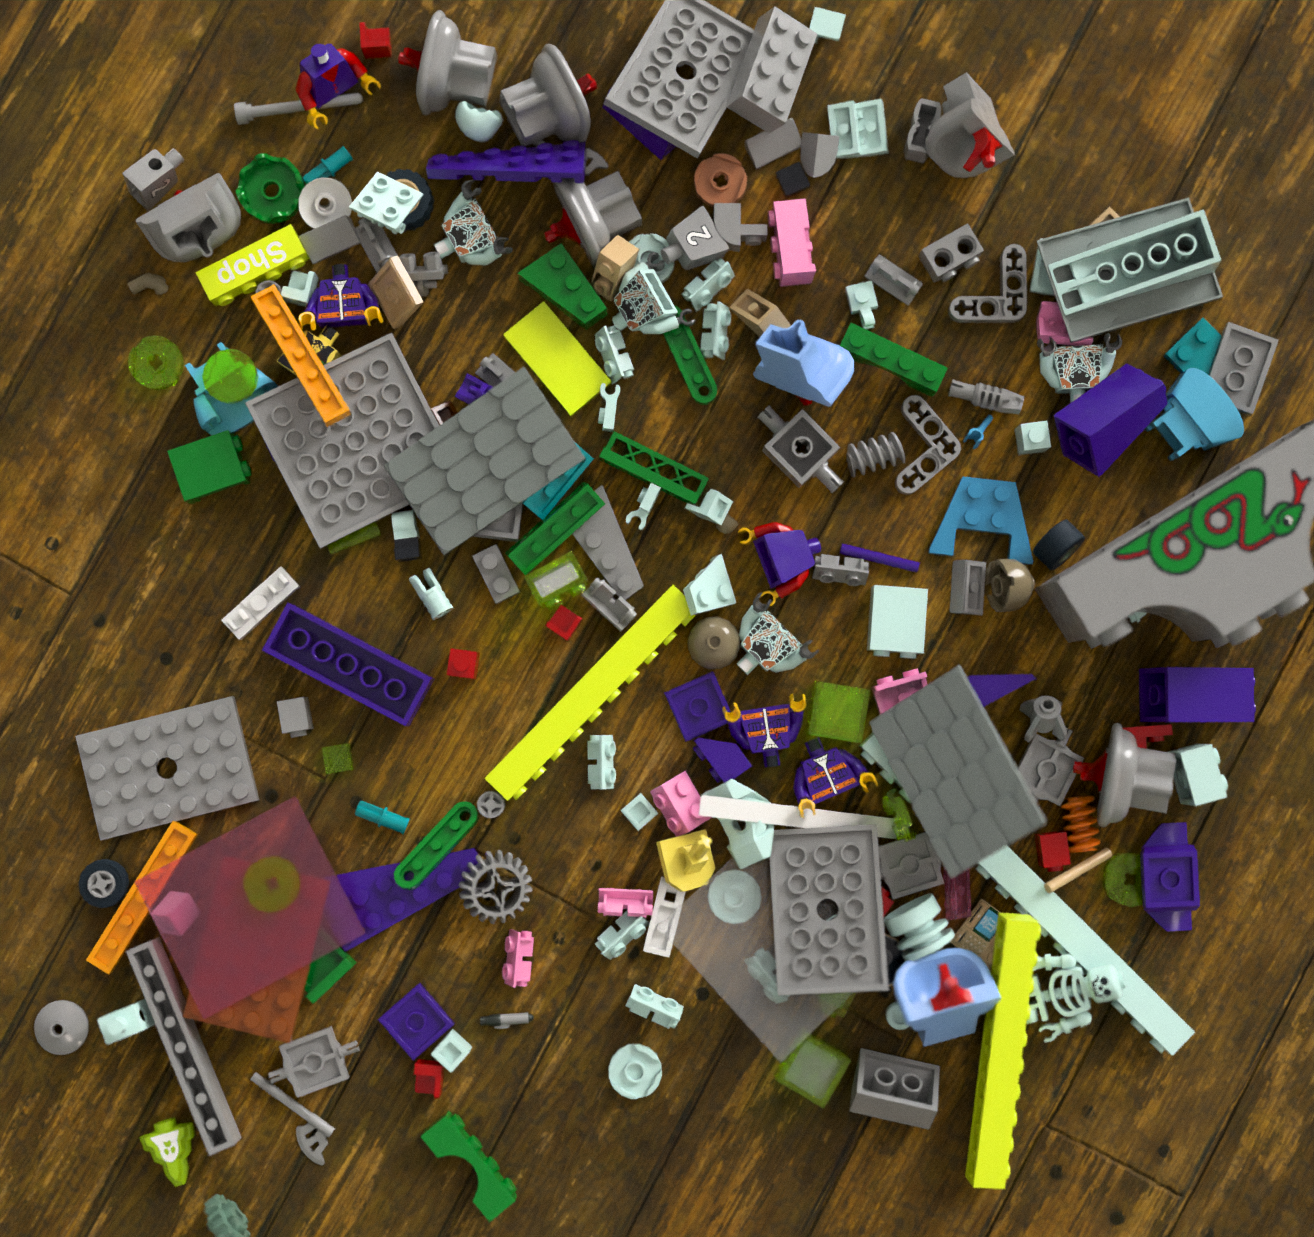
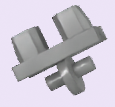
[399,252,448,297]

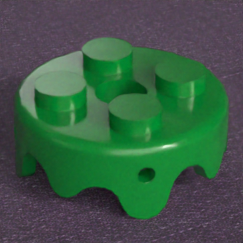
[236,153,305,224]

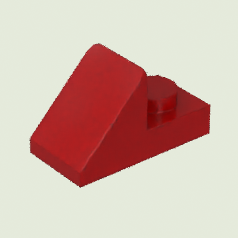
[1123,724,1173,749]

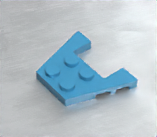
[928,476,1033,565]

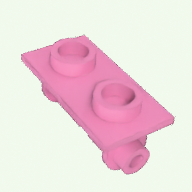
[598,888,653,918]
[502,929,534,988]

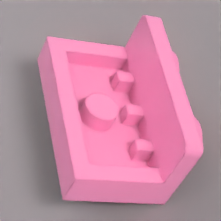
[1036,301,1093,346]
[871,668,928,715]
[650,771,712,837]

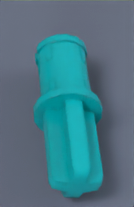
[303,146,353,184]
[355,801,410,835]

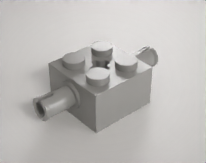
[757,405,844,493]

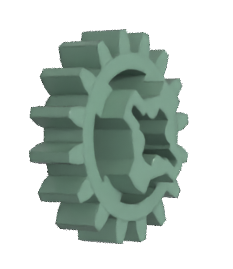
[204,1194,251,1237]

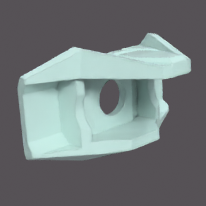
[703,779,774,870]

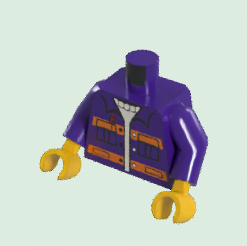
[298,264,383,331]
[722,694,806,767]
[793,737,878,818]

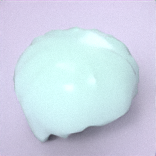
[455,101,503,142]

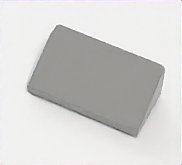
[745,118,802,169]
[299,215,361,264]
[950,560,986,615]

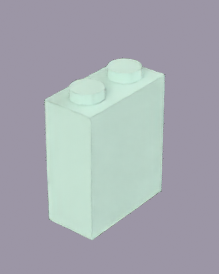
[867,585,928,659]

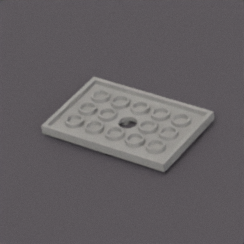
[604,0,754,159]
[75,696,260,841]
[770,824,889,996]

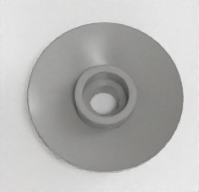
[34,1000,89,1055]

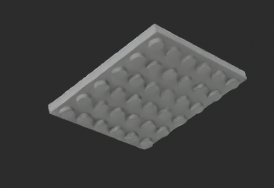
[245,333,439,549]

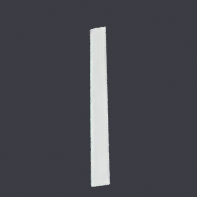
[699,795,900,839]

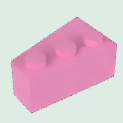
[768,199,816,286]

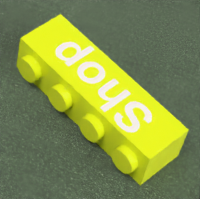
[195,224,310,306]

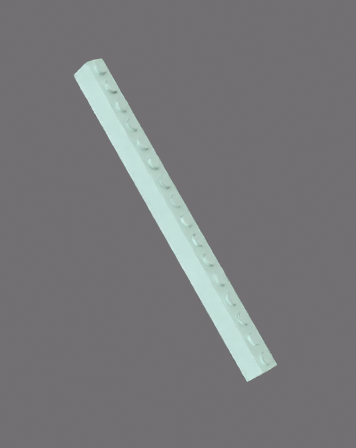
[859,732,1195,1056]

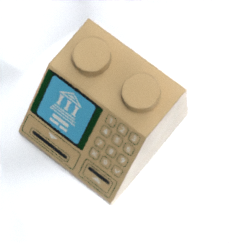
[949,899,1001,973]

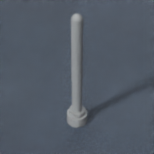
[234,93,363,125]

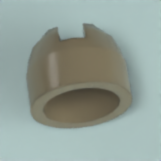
[716,514,739,534]

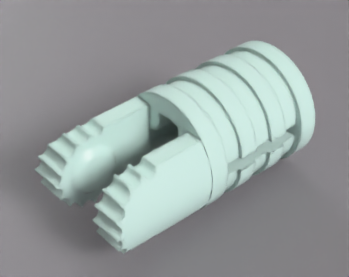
[409,568,454,620]

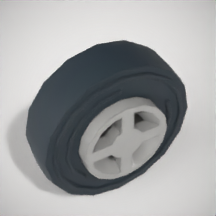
[78,859,129,908]

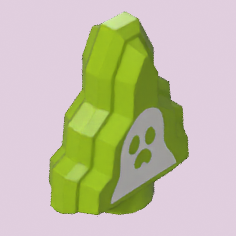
[140,1117,195,1187]

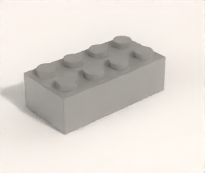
[726,6,817,134]

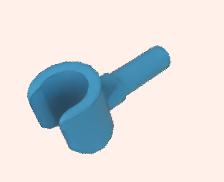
[964,415,994,449]

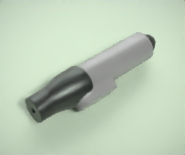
[480,1012,534,1029]

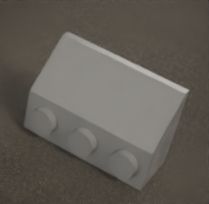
[849,1048,940,1130]

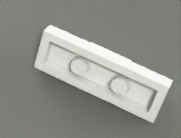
[221,566,300,640]

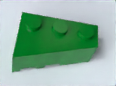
[517,243,608,330]

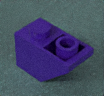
[693,738,752,783]

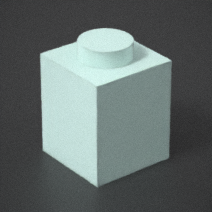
[1015,421,1051,455]

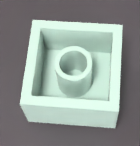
[1168,744,1228,806]

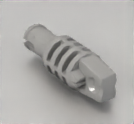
[948,379,1024,414]

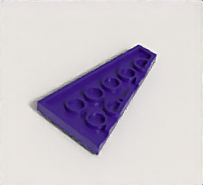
[426,140,587,183]
[322,848,487,952]

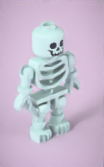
[1026,954,1126,1042]

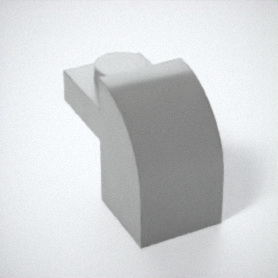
[713,203,767,252]

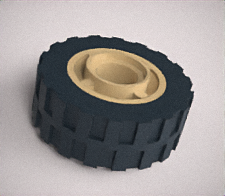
[386,169,434,232]

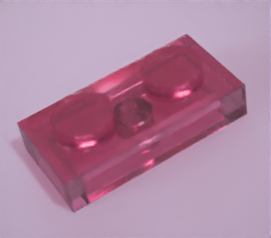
[943,867,971,919]

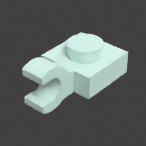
[845,281,878,330]
[598,383,620,432]
[626,483,661,530]

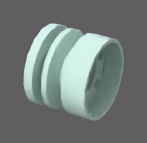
[884,893,955,961]

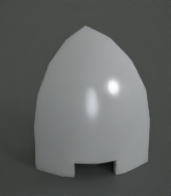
[801,132,839,177]

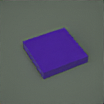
[664,671,731,742]
[378,983,455,1060]

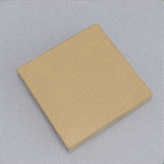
[368,256,423,329]

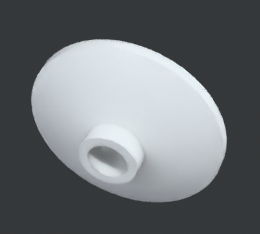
[298,178,352,229]

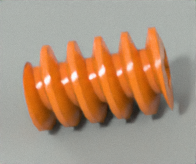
[1061,795,1101,853]

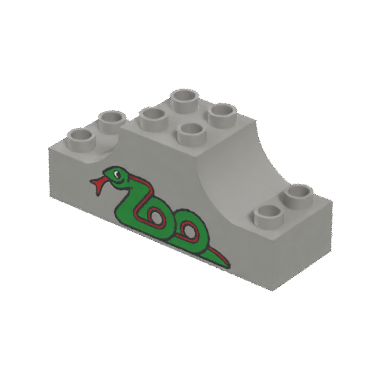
[1035,419,1314,649]

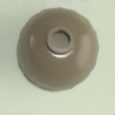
[985,559,1035,612]
[687,617,740,670]

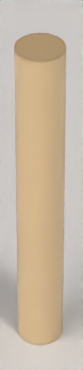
[1044,848,1112,893]

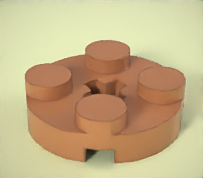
[694,153,747,207]

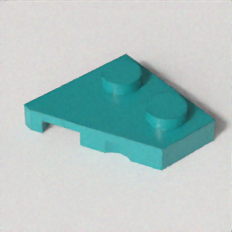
[1163,317,1222,375]

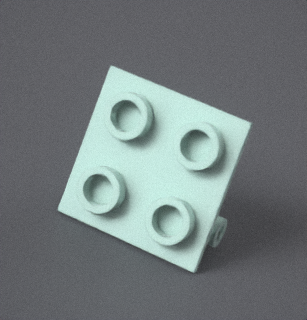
[349,172,423,234]

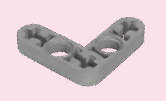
[948,244,1027,323]
[895,395,961,495]

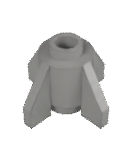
[1019,696,1068,743]

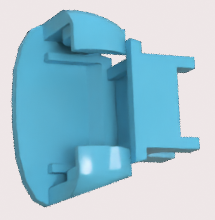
[185,342,279,435]
[1145,368,1244,461]

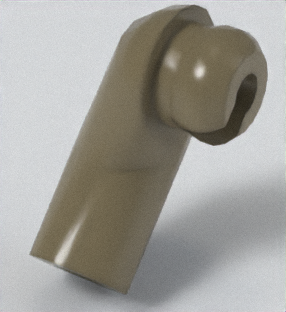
[127,273,169,295]

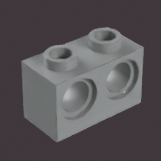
[918,223,984,283]

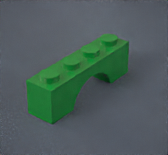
[840,323,948,397]
[421,1110,517,1222]

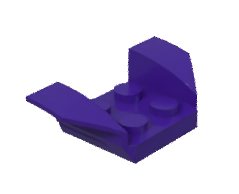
[1140,822,1200,932]

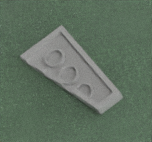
[572,485,644,600]

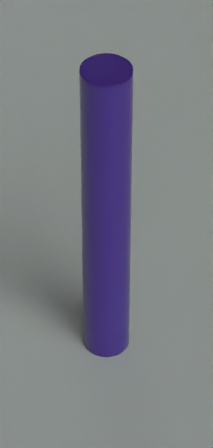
[839,543,920,573]

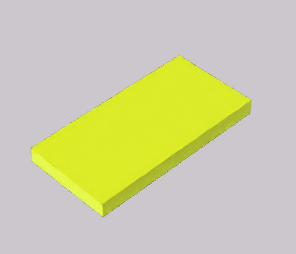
[503,301,612,417]

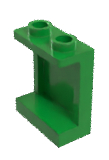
[167,430,252,504]
[304,925,357,1004]

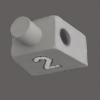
[122,148,184,211]
[661,206,729,270]

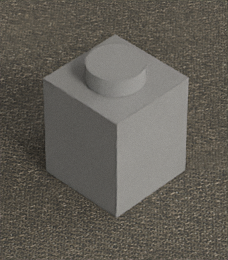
[277,697,314,738]

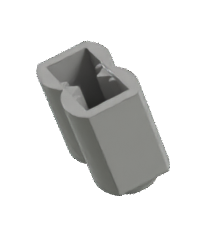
[904,98,941,163]

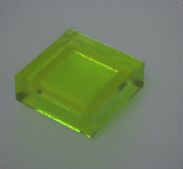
[322,743,354,774]

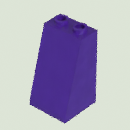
[1054,363,1168,477]
[1139,667,1256,722]

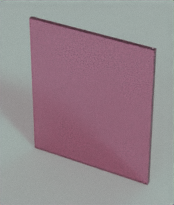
[134,797,366,1019]

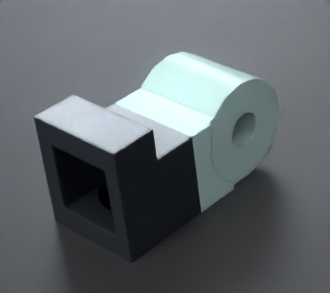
[392,510,422,562]

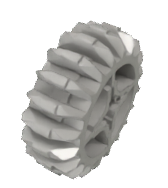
[459,850,532,924]

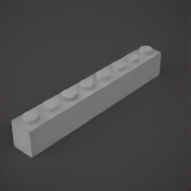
[126,937,242,1156]

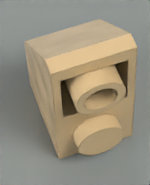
[590,235,639,301]

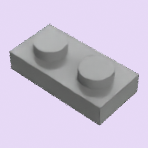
[472,544,520,604]

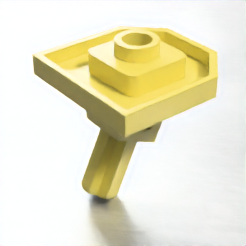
[656,829,715,892]

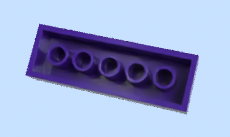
[262,602,435,726]

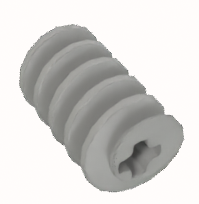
[846,432,905,478]

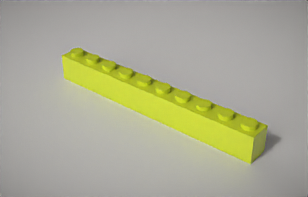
[485,585,696,801]
[965,913,1041,1189]

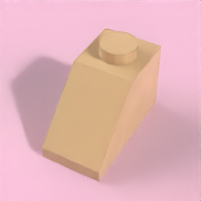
[729,289,791,337]

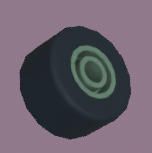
[1033,519,1085,570]

